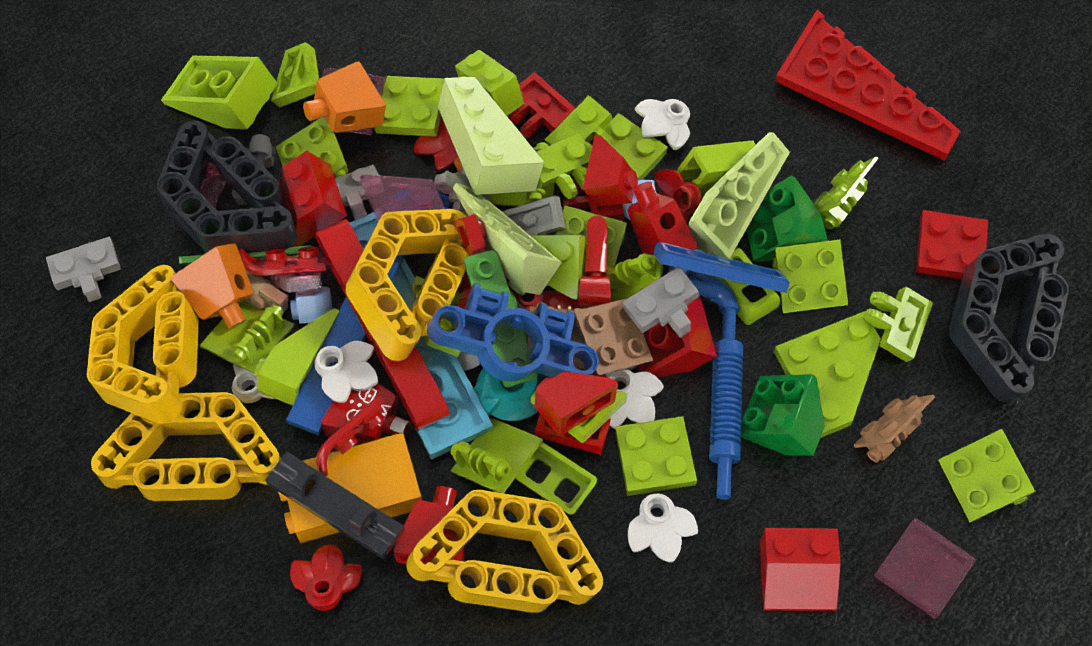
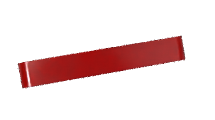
[315,219,450,431]

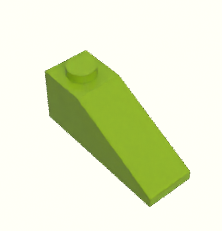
[254,308,340,406]

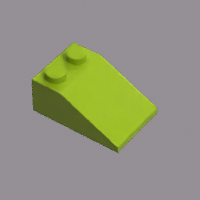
[161,55,278,129]

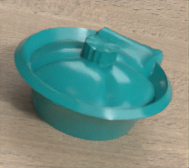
[474,368,546,421]

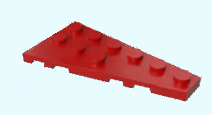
[775,10,960,161]

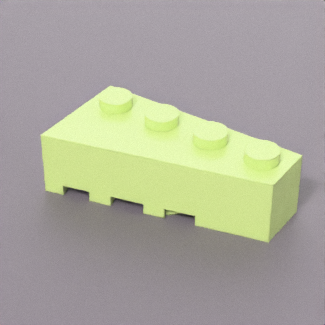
[438,77,544,195]

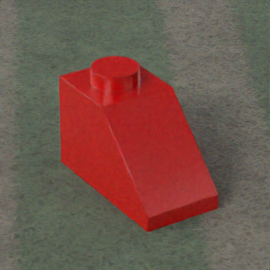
[583,135,638,207]
[534,371,618,437]

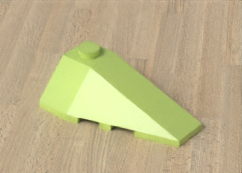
[688,132,790,259]
[453,183,562,295]

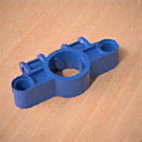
[427,283,599,381]

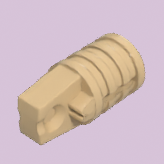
[244,269,288,312]

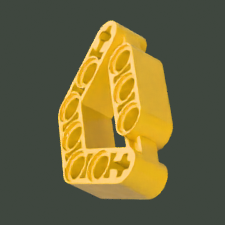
[345,209,469,361]
[87,265,199,424]
[91,392,281,501]
[406,490,603,613]

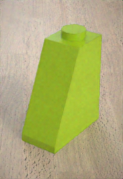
[676,141,756,201]

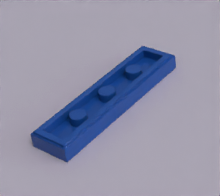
[653,242,790,293]

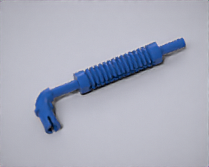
[685,270,743,499]

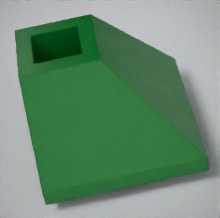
[746,176,828,262]
[741,374,825,456]

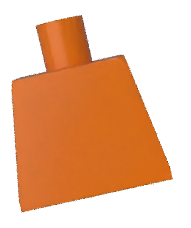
[303,61,386,133]
[171,243,253,330]

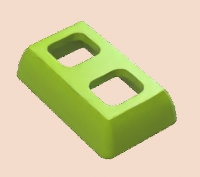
[707,248,781,325]
[515,442,597,515]

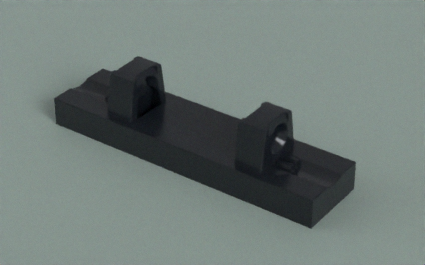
[265,452,405,559]

